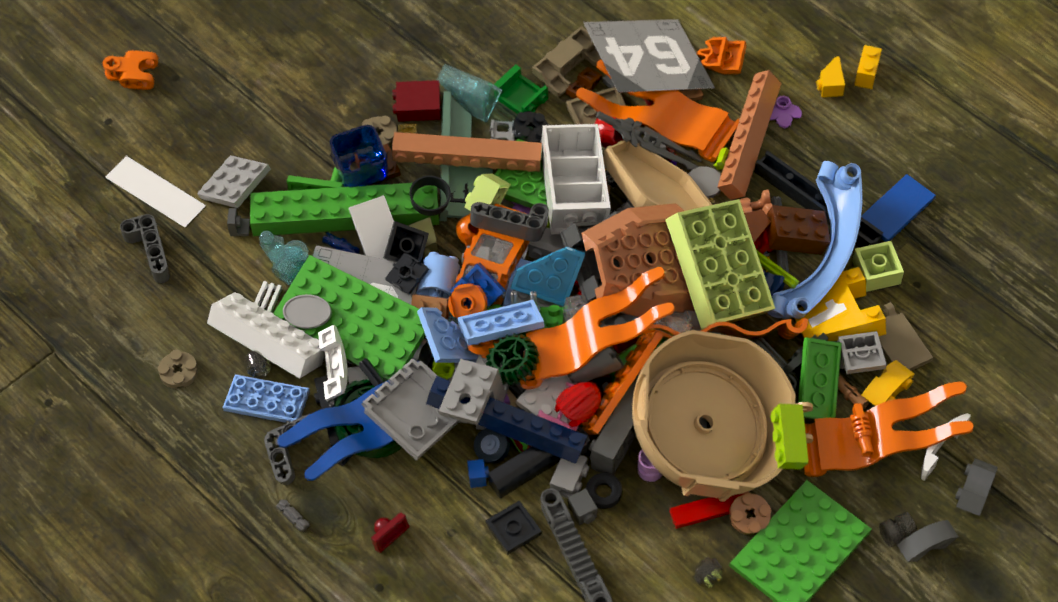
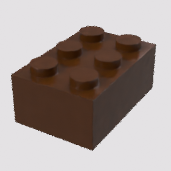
[766,205,831,255]

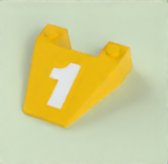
[794,267,886,341]

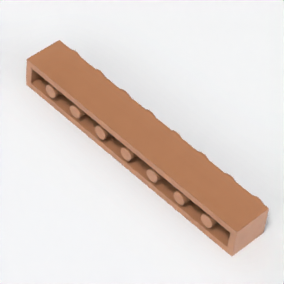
[717,70,781,200]
[392,132,542,172]

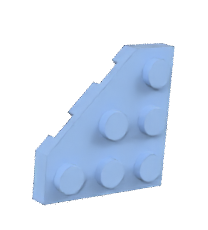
[417,307,479,363]

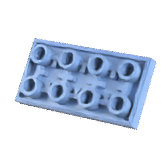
[223,374,310,423]

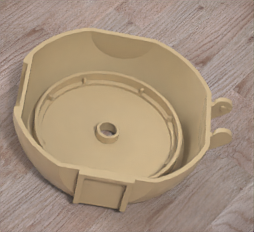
[632,330,813,501]

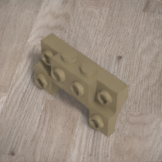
[532,26,601,98]

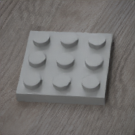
[197,155,271,208]

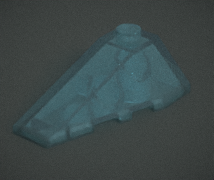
[437,64,502,122]

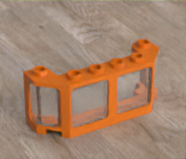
[455,204,530,305]

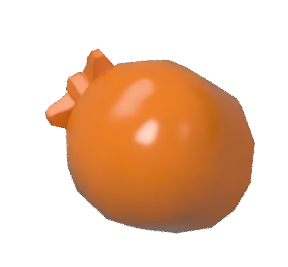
[456,214,490,247]

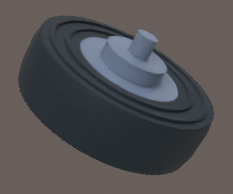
[474,428,510,464]

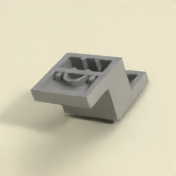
[833,331,886,374]

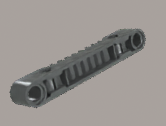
[540,488,612,602]

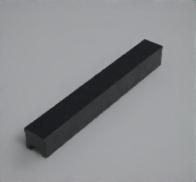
[754,151,883,248]

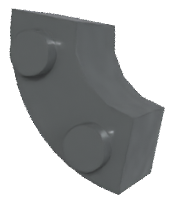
[955,459,998,516]

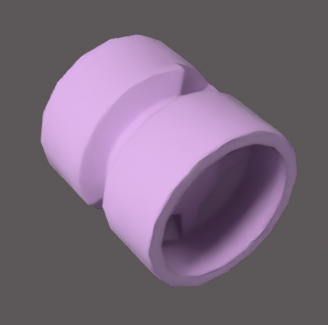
[638,450,662,482]

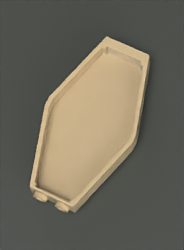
[603,140,712,211]

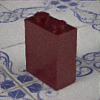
[393,80,441,122]

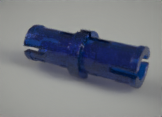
[322,232,360,254]

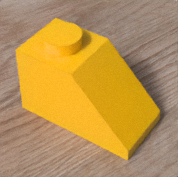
[817,57,845,97]

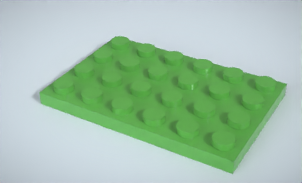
[730,480,872,602]

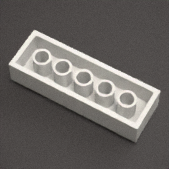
[207,292,325,378]

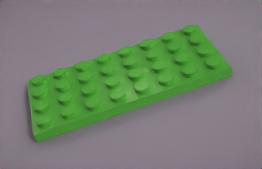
[273,255,426,379]

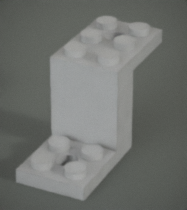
[439,355,510,425]

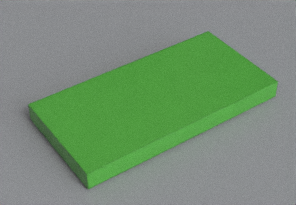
[798,337,842,419]

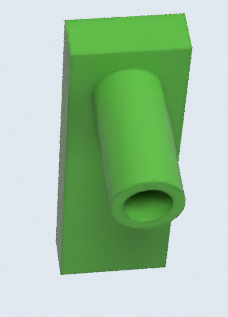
[287,167,345,191]

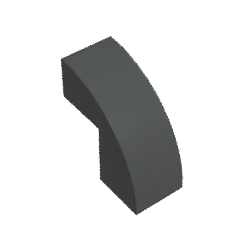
[897,520,959,562]

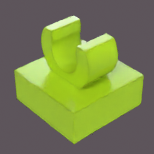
[713,147,730,170]

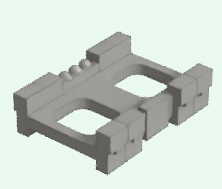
[490,120,515,141]

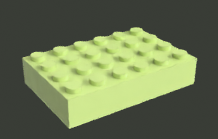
[665,199,775,330]

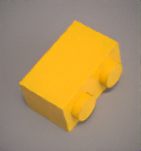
[855,45,882,89]

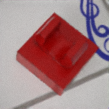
[754,229,774,254]

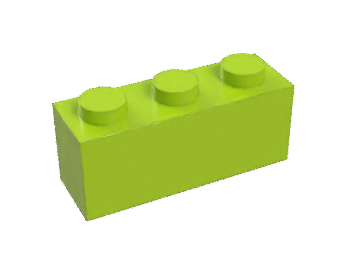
[771,403,809,469]

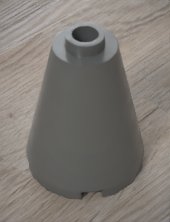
[568,346,624,384]

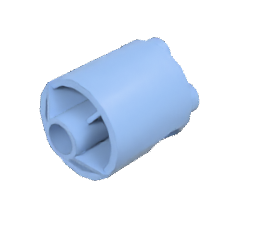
[416,252,460,298]

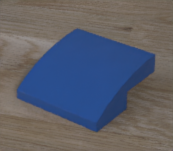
[450,263,506,309]

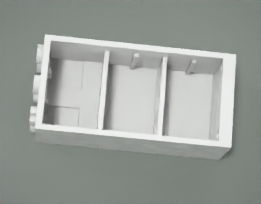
[541,124,610,234]

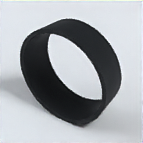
[409,175,451,216]

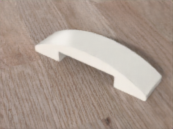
[318,325,348,401]
[921,413,971,481]

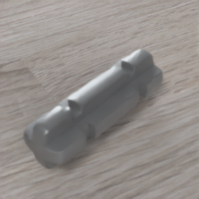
[276,500,309,532]

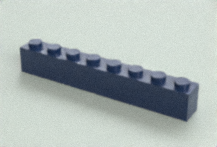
[426,376,587,464]

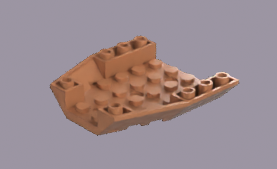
[581,203,695,320]

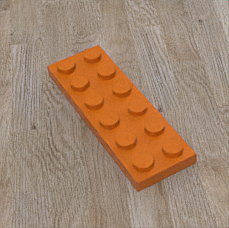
[582,331,663,435]

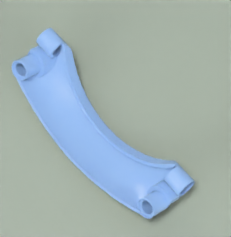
[767,161,862,319]

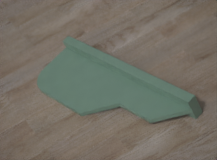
[439,91,493,221]

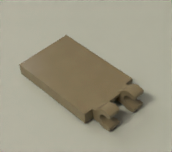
[879,302,933,371]

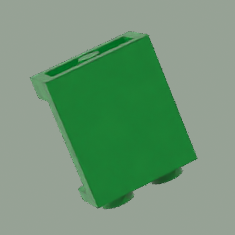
[492,64,549,114]

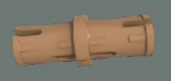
[838,375,869,410]

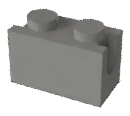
[550,455,590,499]

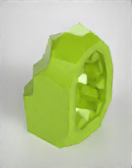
[432,359,455,380]

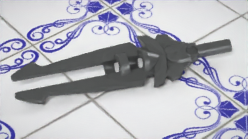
[596,111,702,170]

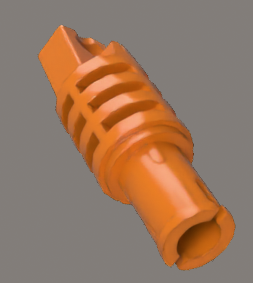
[850,403,874,457]

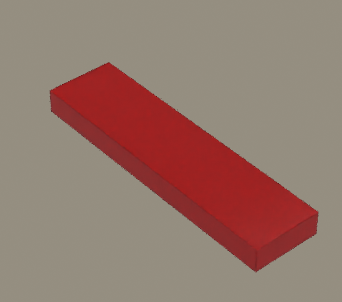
[669,492,749,529]

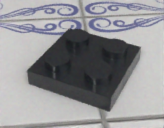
[485,500,542,555]

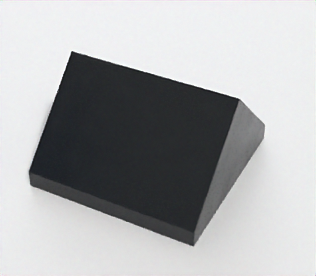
[383,221,429,263]

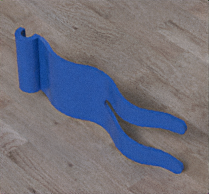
[277,361,419,481]

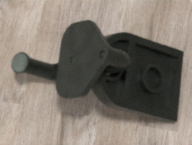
[752,333,828,394]

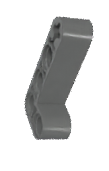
[470,202,549,242]
[120,214,170,283]

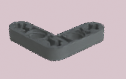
[264,414,316,485]

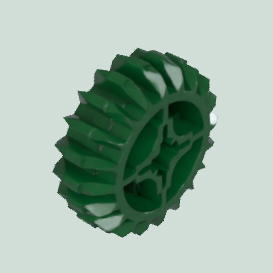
[486,333,540,386]

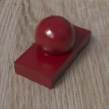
[371,512,410,553]

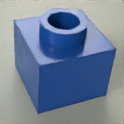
[467,459,489,488]

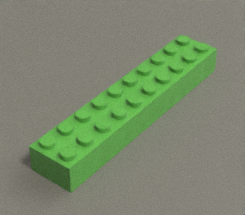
[250,183,439,236]

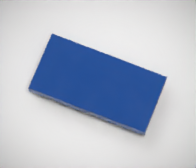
[861,174,936,242]

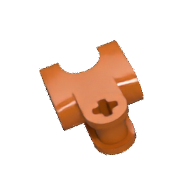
[103,51,159,90]

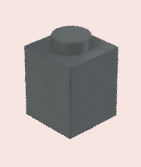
[568,489,597,525]

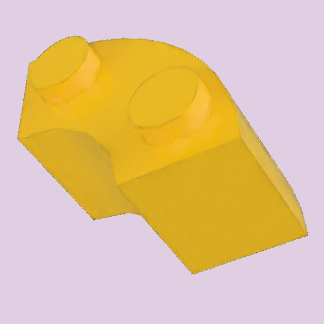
[862,360,915,406]

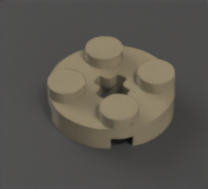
[360,116,397,149]
[158,350,198,389]

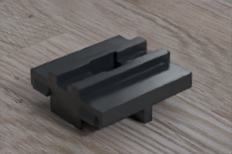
[385,253,429,295]

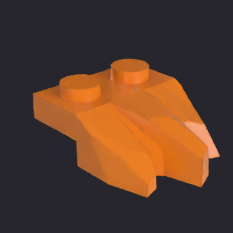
[697,37,747,74]

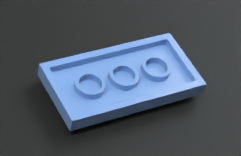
[458,300,544,346]

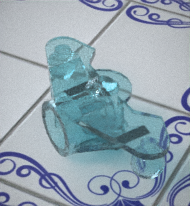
[259,231,309,285]

